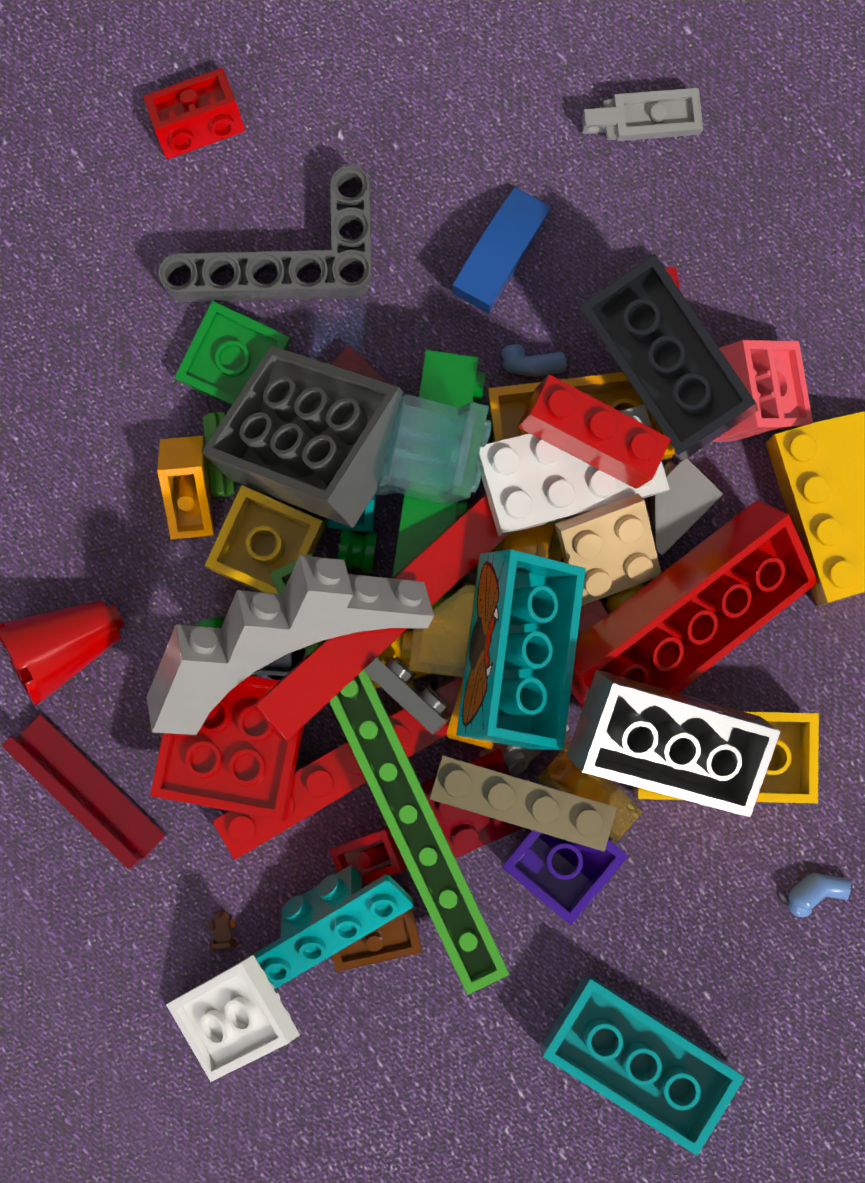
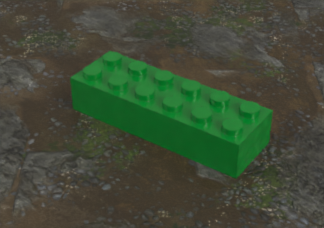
[392,350,486,628]

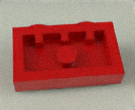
[143,67,245,159]

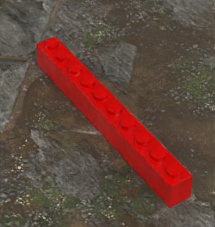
[212,600,608,860]

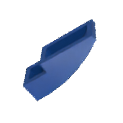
[452,187,552,314]

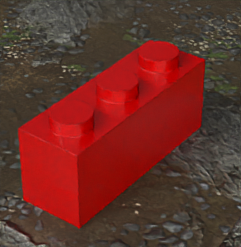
[517,374,671,489]

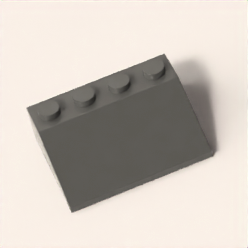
[201,346,403,528]

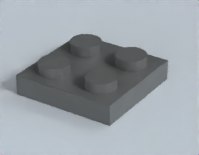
[364,656,451,735]

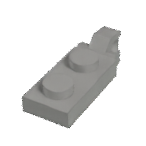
[581,88,703,141]

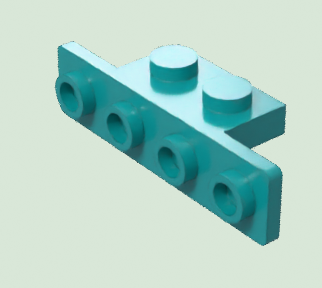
[249,865,413,988]

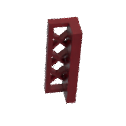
[1,714,167,870]

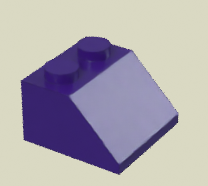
[501,829,628,925]

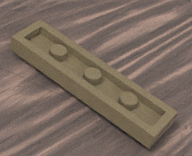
[430,756,617,852]

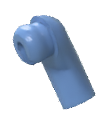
[501,344,567,377]
[788,873,851,917]

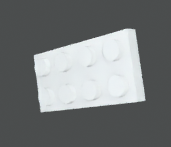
[474,404,670,536]

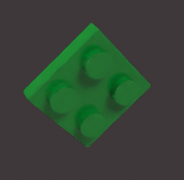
[174,301,291,406]

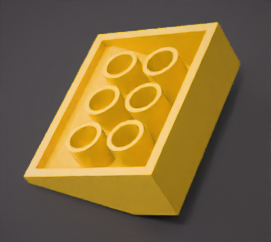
[765,411,865,607]

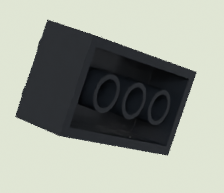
[579,254,758,460]

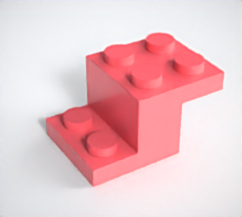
[712,340,813,442]

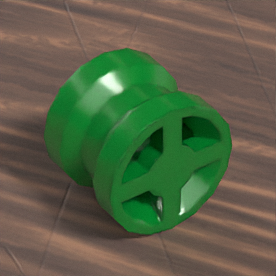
[338,529,378,574]

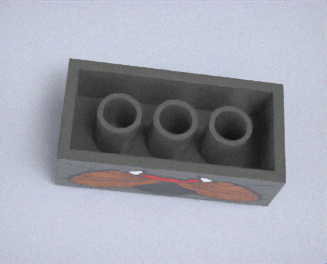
[567,670,781,817]

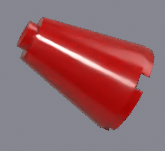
[0,600,125,705]

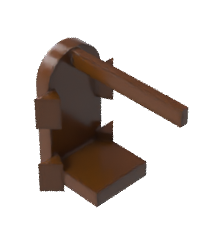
[208,911,236,950]

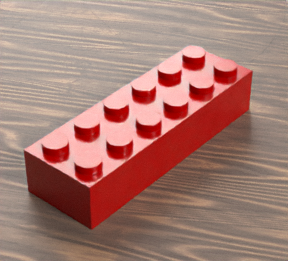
[571,500,818,709]

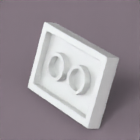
[166,955,300,1082]

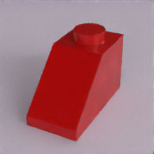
[329,826,408,885]

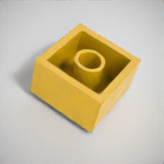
[205,485,325,594]

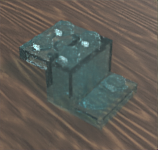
[375,394,491,505]

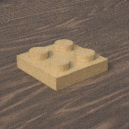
[555,493,661,606]

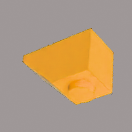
[157,436,214,540]

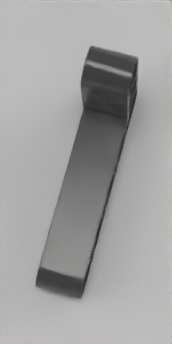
[158,165,372,302]

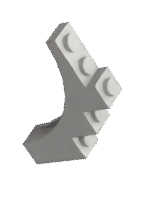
[147,555,434,735]

